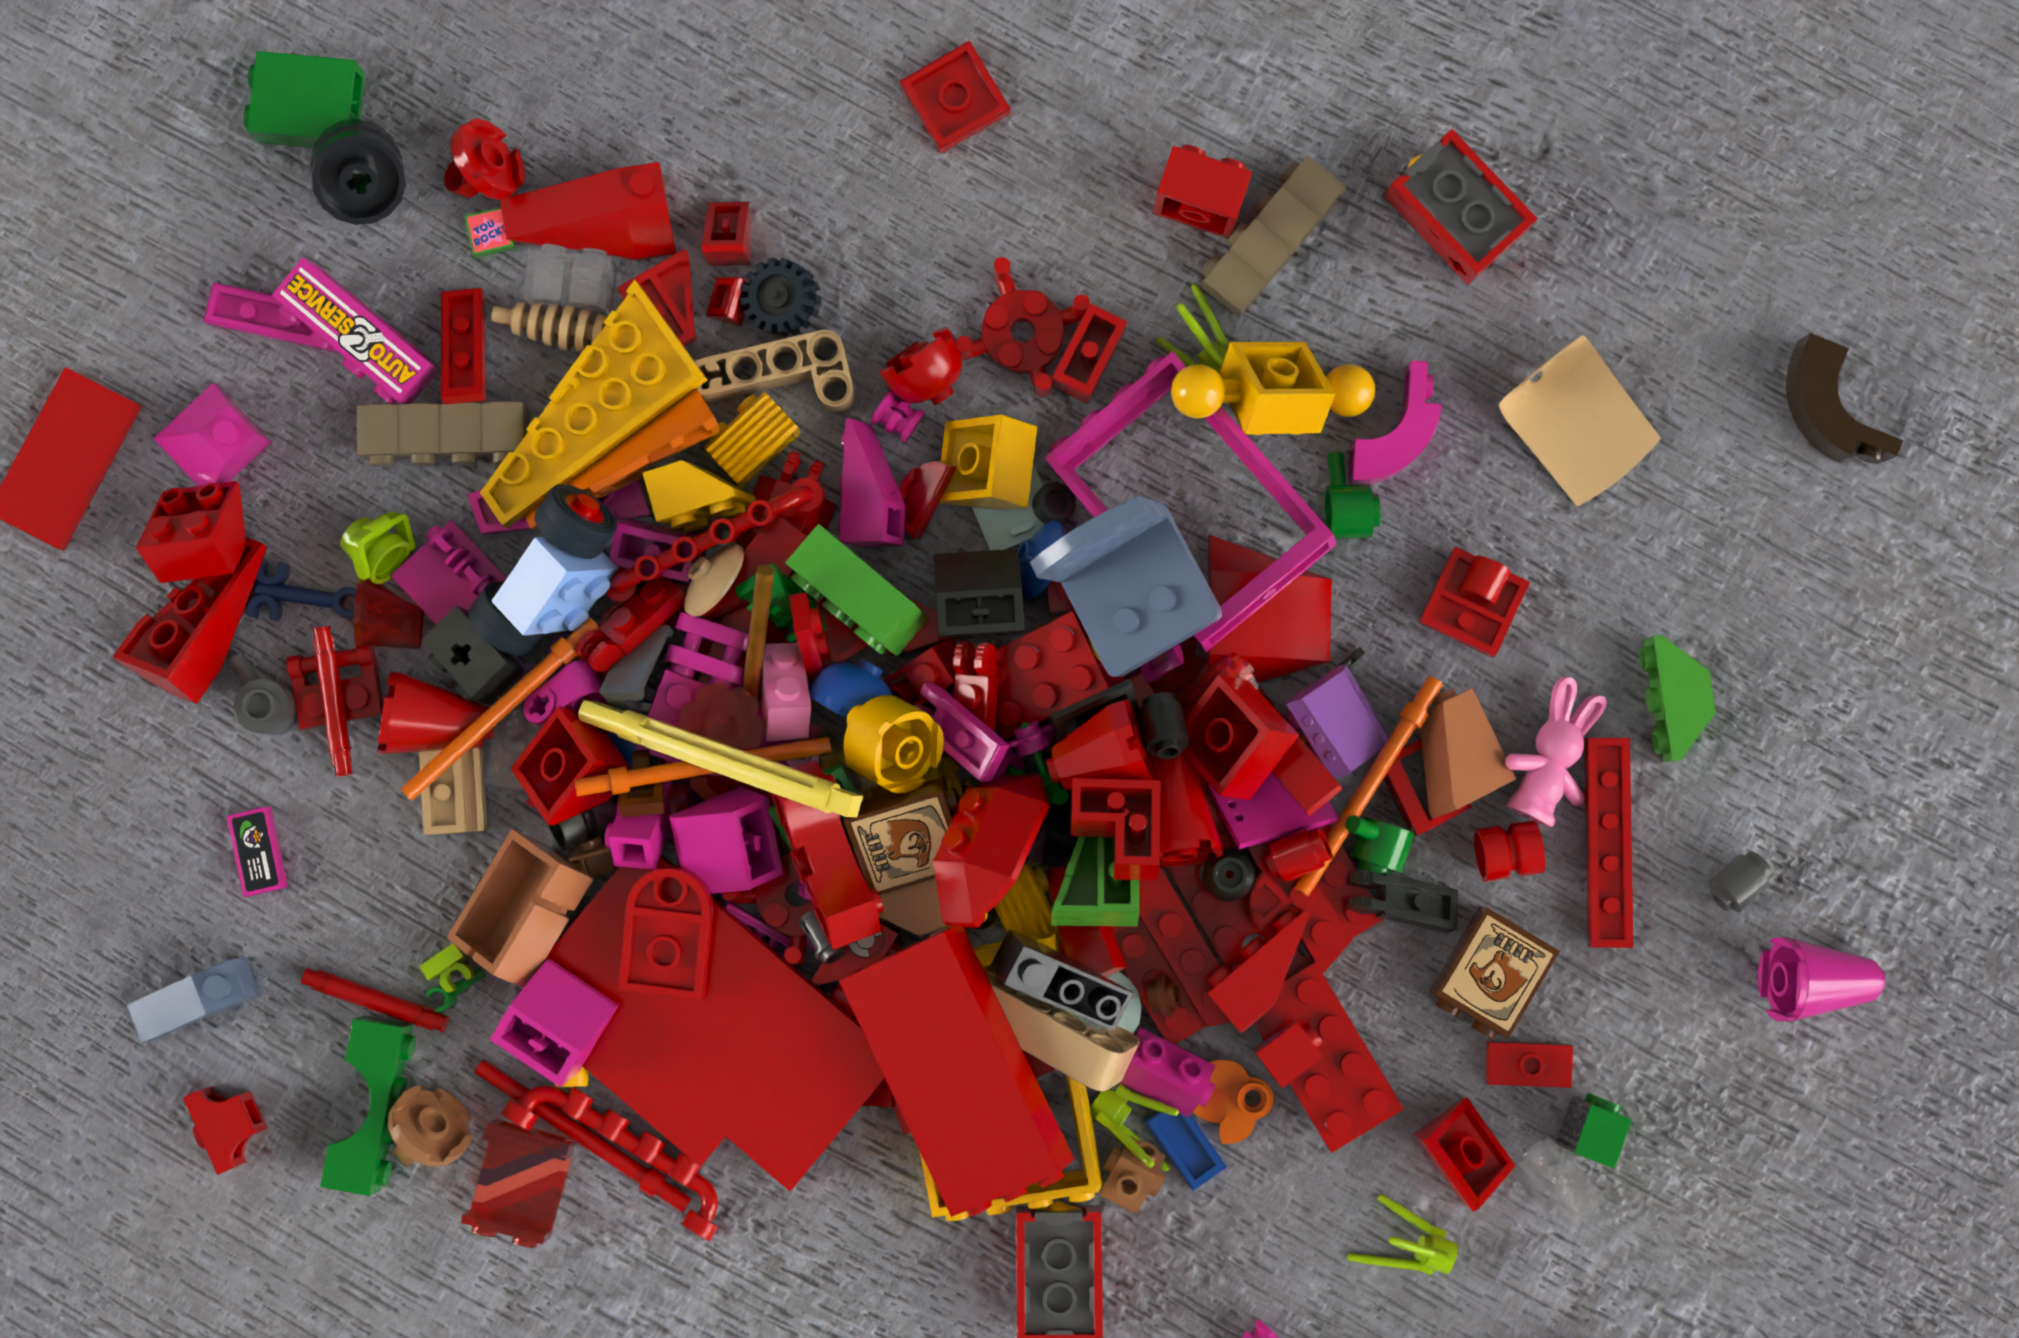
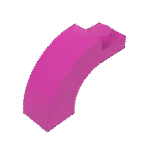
[1347,360,1442,485]

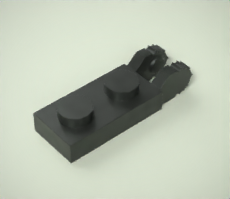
[1348,871,1458,933]

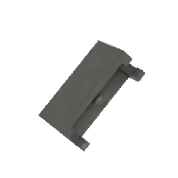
[599,625,679,715]

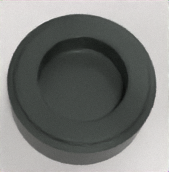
[1032,482,1076,524]

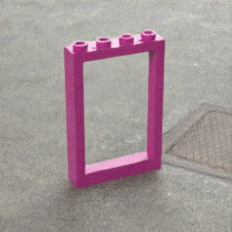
[1044,351,1337,652]

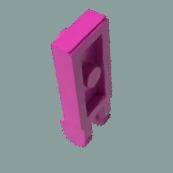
[913,682,1010,782]

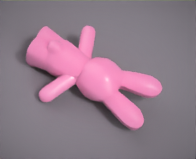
[1505,676,1607,827]

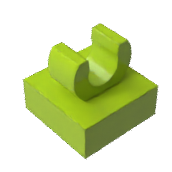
[419,943,475,993]

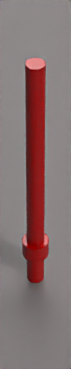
[474,1059,692,1213]

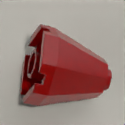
[1046,700,1156,790]

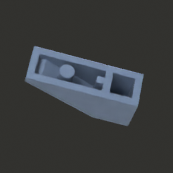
[127,957,261,1044]

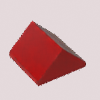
[1413,1097,1516,1212]

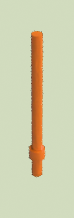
[400,617,599,801]
[1294,676,1443,897]
[574,737,831,797]

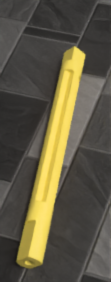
[578,700,863,817]

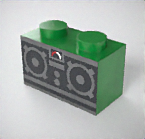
[1555,1093,1632,1169]

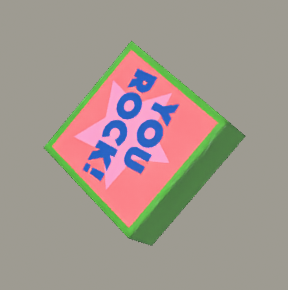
[465,207,516,258]

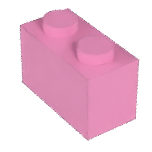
[759,642,811,741]

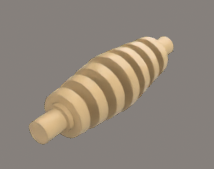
[491,302,608,352]

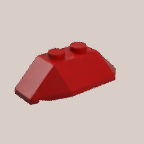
[933,775,1049,928]

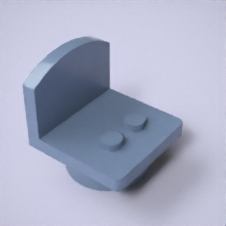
[1030,496,1222,677]

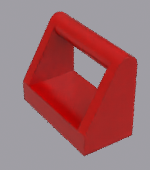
[1384,739,1472,836]

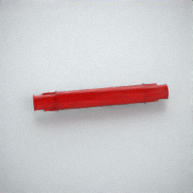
[312,626,353,777]
[301,968,449,1033]

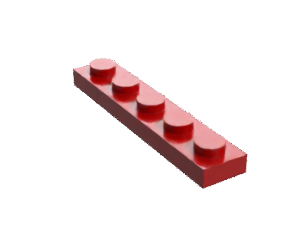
[1584,738,1633,948]

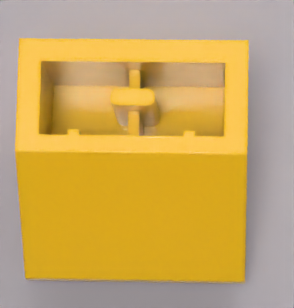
[642,460,756,532]

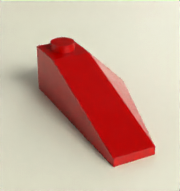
[500,162,676,261]

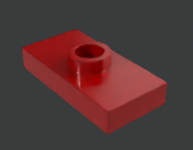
[1485,1041,1573,1088]

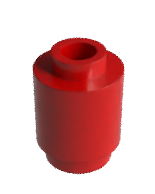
[1265,827,1333,882]

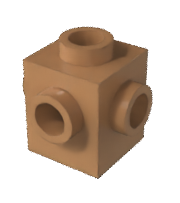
[1099,1136,1166,1215]

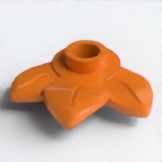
[1193,1059,1274,1144]

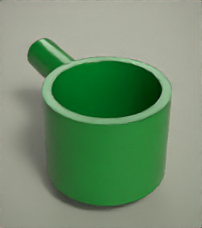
[1325,452,1381,539]
[1345,815,1415,875]

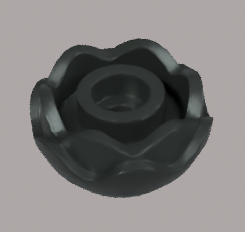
[1202,848,1255,902]

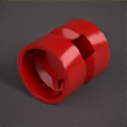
[1474,820,1545,882]

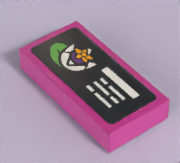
[226,806,289,897]

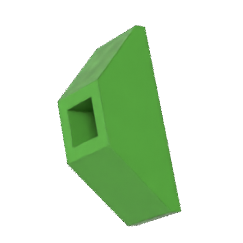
[1639,635,1716,762]

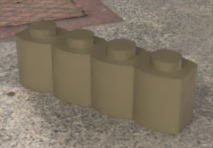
[1201,156,1346,318]
[357,401,528,467]

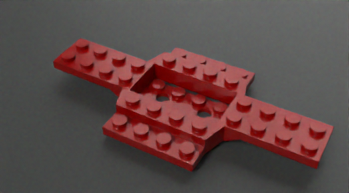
[1112,672,1404,1153]

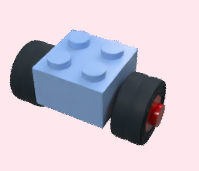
[468,484,618,656]

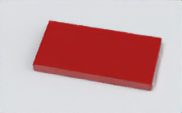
[0,367,142,551]

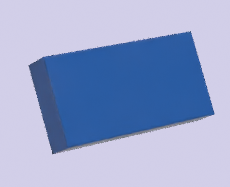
[1144,1111,1227,1191]

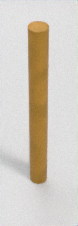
[741,565,774,704]

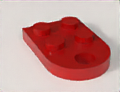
[618,866,714,1001]

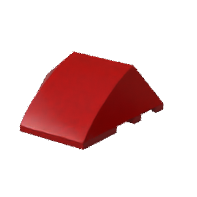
[1204,535,1332,693]

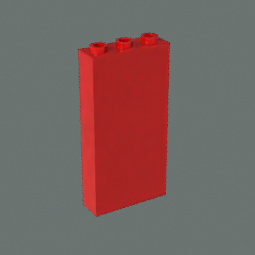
[839,926,1074,1217]

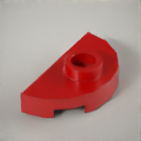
[899,461,957,539]

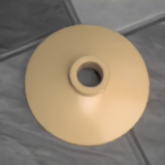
[684,544,744,617]

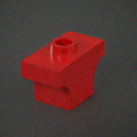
[183,1086,268,1175]

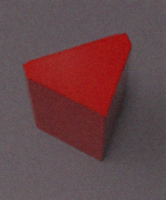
[706,277,748,327]

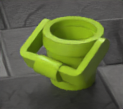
[340,511,416,584]

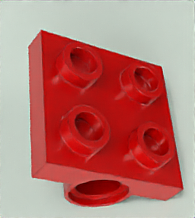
[1417,547,1530,658]

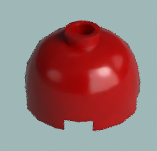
[878,327,963,405]

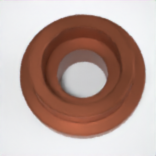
[1147,974,1180,1017]

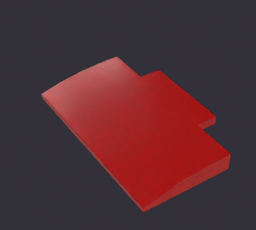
[542,854,885,1191]

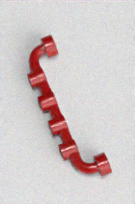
[606,478,825,602]
[501,1085,719,1242]

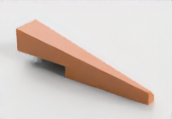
[524,388,719,531]

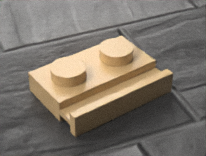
[419,747,488,835]

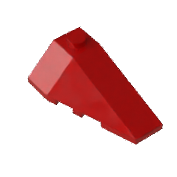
[113,537,267,704]

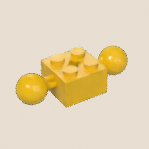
[1171,342,1375,435]

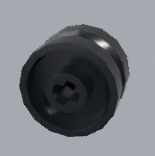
[310,119,406,225]

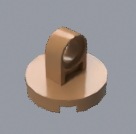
[388,1086,472,1167]

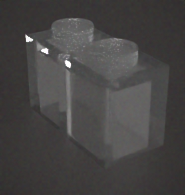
[523,244,618,314]

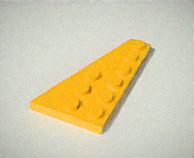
[480,279,708,529]

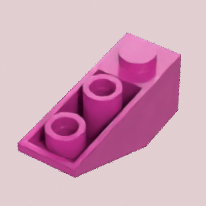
[838,418,906,548]

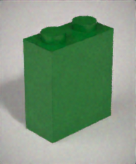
[243,51,365,148]

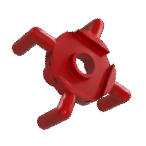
[956,257,1090,397]
[722,850,814,966]

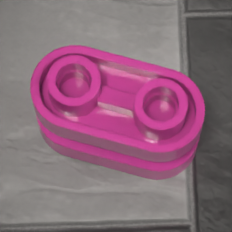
[664,612,749,692]

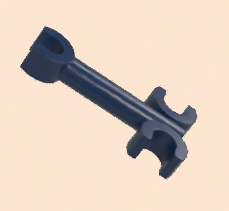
[247,560,362,622]

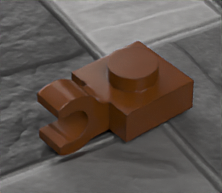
[619,749,664,818]

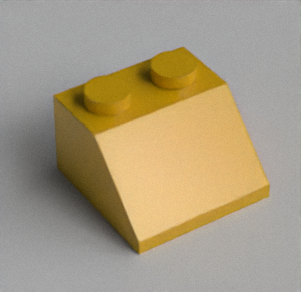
[939,414,1037,510]

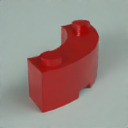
[771,760,884,950]

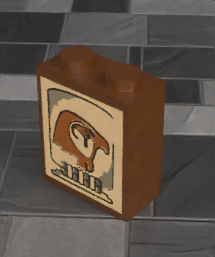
[843,776,960,895]
[1429,906,1560,1040]

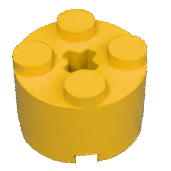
[844,695,944,793]

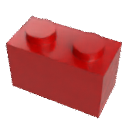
[1052,303,1127,404]

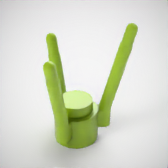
[1156,283,1229,374]
[1090,1084,1179,1171]
[1347,1194,1458,1275]

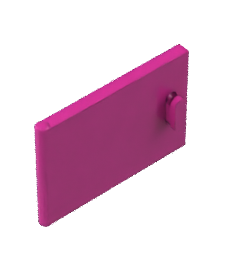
[1207,775,1339,849]

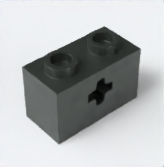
[421,605,524,705]

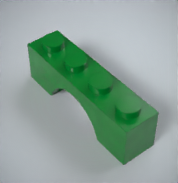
[320,1016,416,1196]

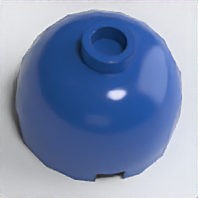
[809,658,892,718]

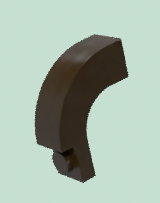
[1786,333,1904,464]

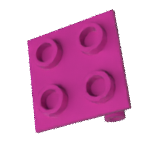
[390,519,507,625]

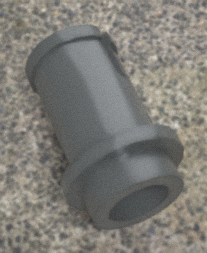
[798,910,846,965]

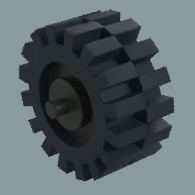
[740,258,821,336]

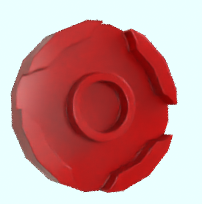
[444,118,525,200]

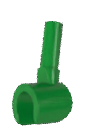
[426,968,486,1012]

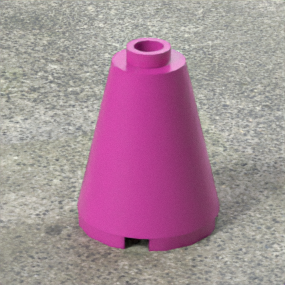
[1757,937,1885,1022]

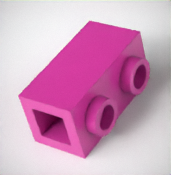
[605,781,678,870]
[1119,1027,1216,1118]

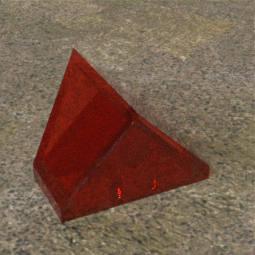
[353,578,424,649]

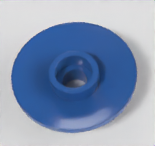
[1018,521,1066,600]

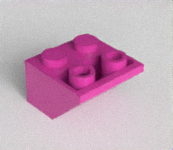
[669,786,783,894]
[489,959,619,1087]

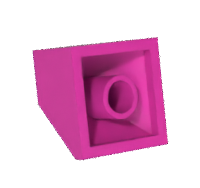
[154,382,271,486]

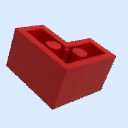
[1071,778,1161,881]

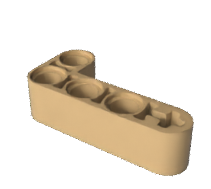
[695,330,855,414]
[984,970,1140,1091]

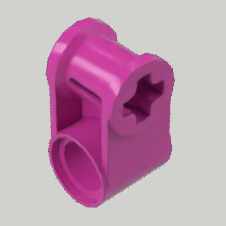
[523,660,607,725]

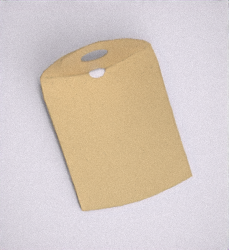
[1498,335,1661,507]

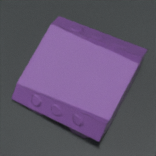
[1285,664,1390,779]

